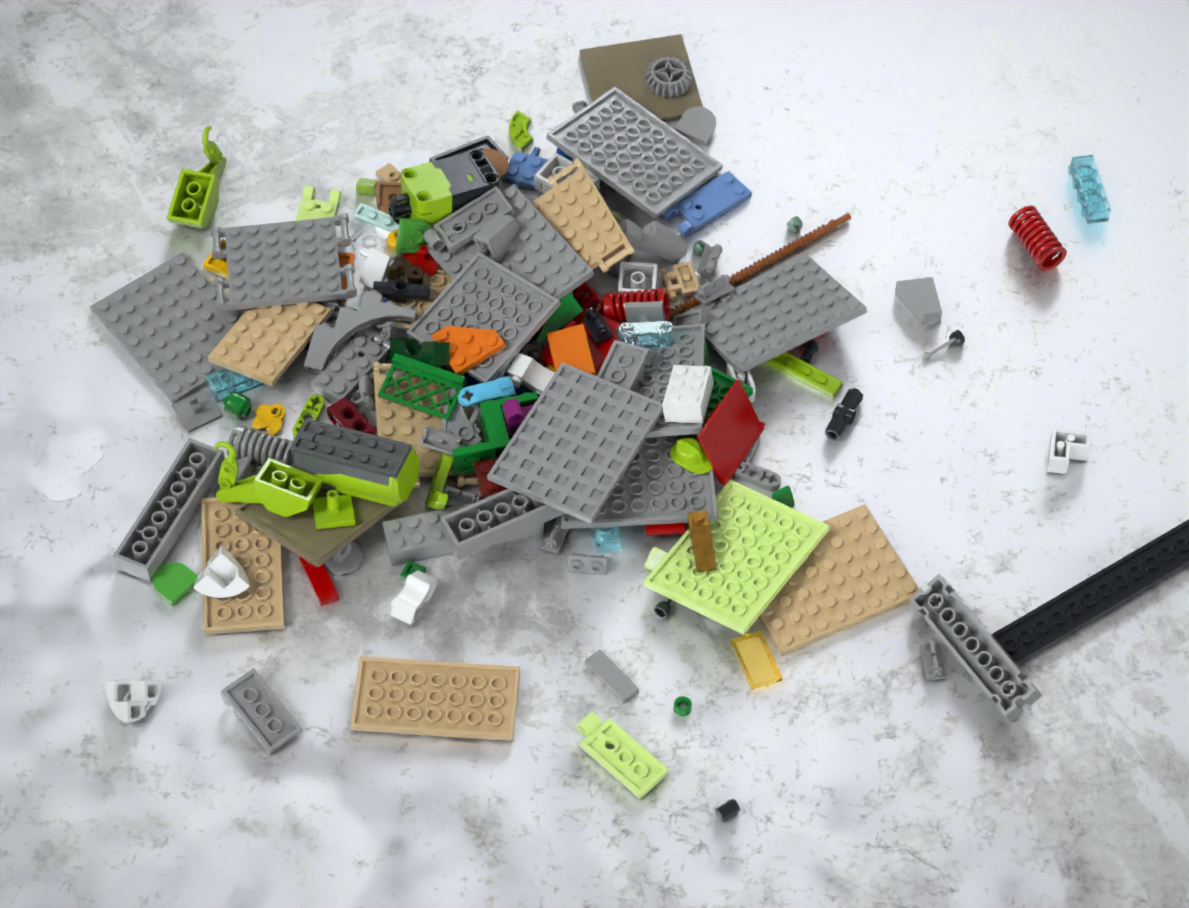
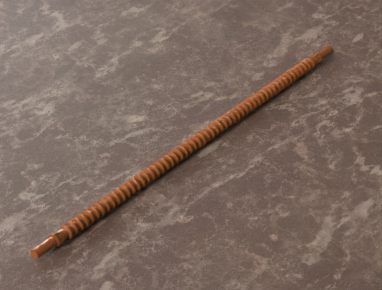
[666,213,851,323]

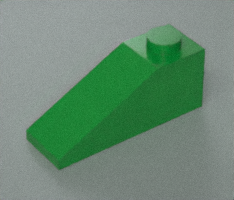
[534,293,583,344]

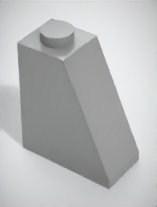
[473,213,519,263]
[895,277,942,325]

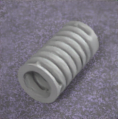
[227,424,293,467]

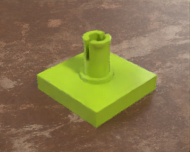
[312,490,355,529]

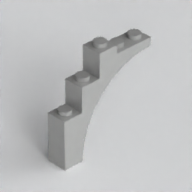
[618,218,686,263]
[304,290,418,374]

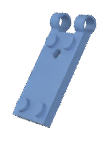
[661,171,752,238]

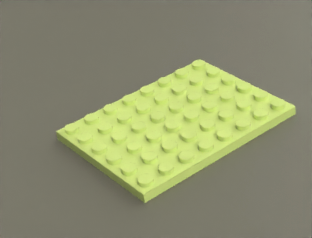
[644,480,829,635]

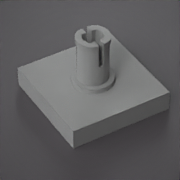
[624,301,666,338]

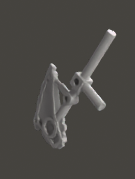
[440,359,513,447]

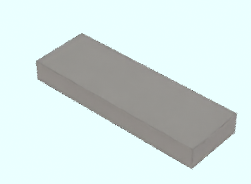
[585,649,639,704]

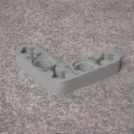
[732,436,781,492]

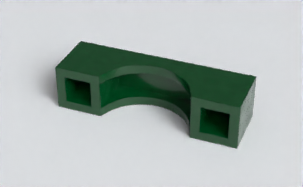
[390,337,450,369]

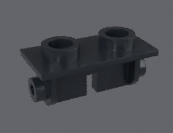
[582,307,613,343]

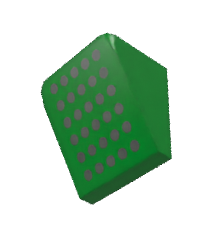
[772,485,795,508]

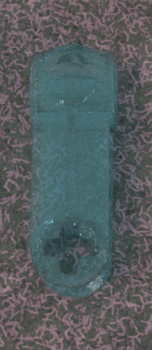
[616,321,673,347]

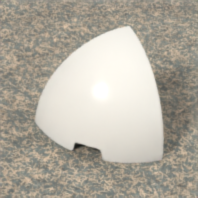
[193,546,250,598]
[105,680,162,723]

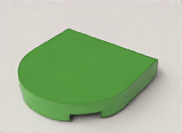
[395,219,432,253]
[152,562,198,606]

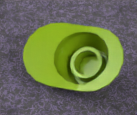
[670,437,712,474]

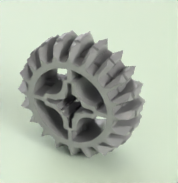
[645,55,693,98]

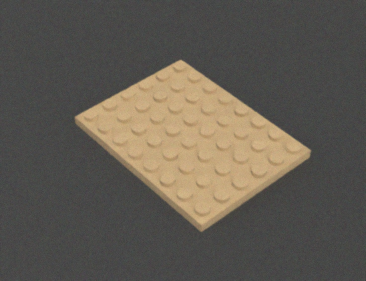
[758,504,920,656]

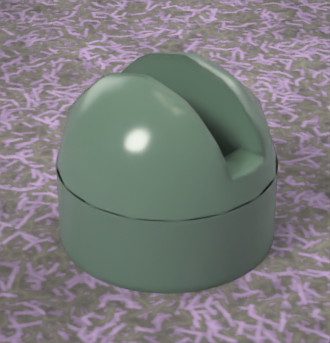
[786,216,803,232]
[693,240,706,256]

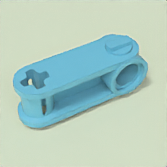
[458,376,516,407]

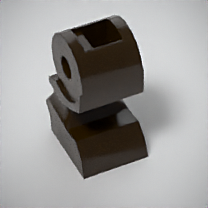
[388,257,423,284]

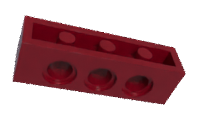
[327,397,377,436]

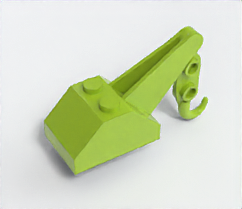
[167,125,226,229]
[214,441,323,517]

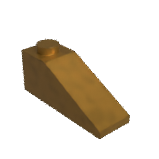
[687,510,717,572]

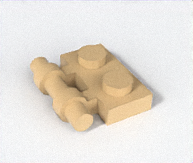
[660,261,700,301]

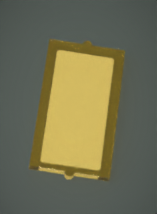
[730,631,783,690]

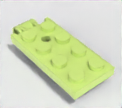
[576,712,669,799]

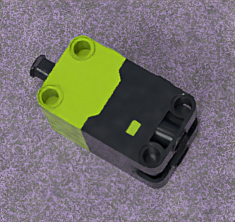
[388,149,500,228]

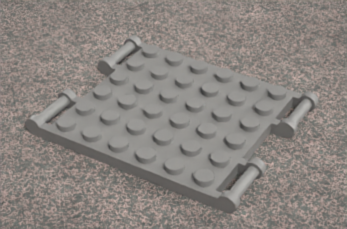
[210,213,357,311]

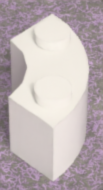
[507,353,555,398]
[390,570,438,625]

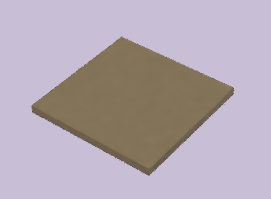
[580,34,703,122]
[234,488,400,567]

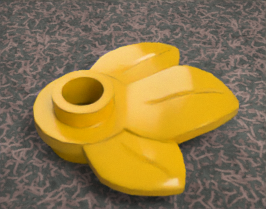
[252,404,286,436]

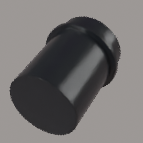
[715,799,740,821]

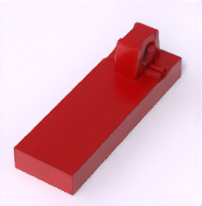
[299,557,339,606]

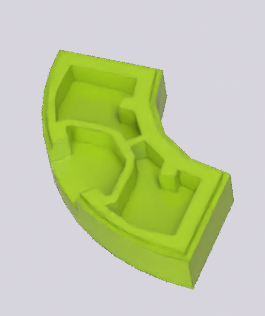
[509,110,533,152]

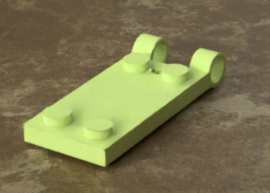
[296,185,342,221]

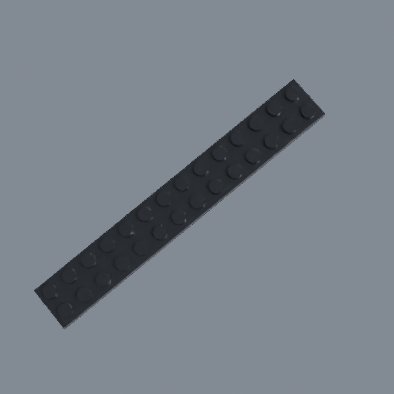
[992,519,1189,665]

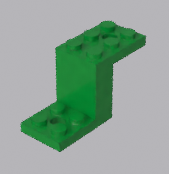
[452,392,538,476]

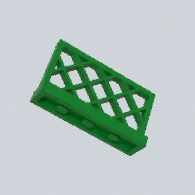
[378,353,467,421]

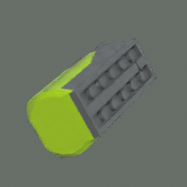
[290,418,420,507]

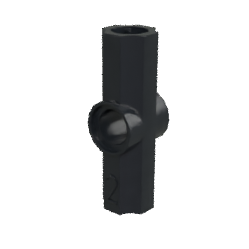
[373,278,430,303]
[825,388,864,441]

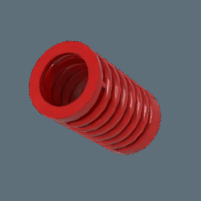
[1008,206,1067,271]
[604,287,670,325]

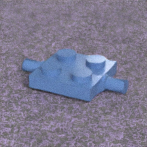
[501,147,548,190]

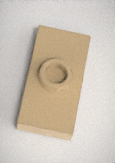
[376,163,401,183]

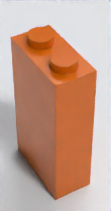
[547,324,597,376]

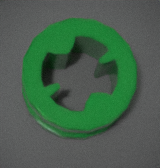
[673,696,692,717]

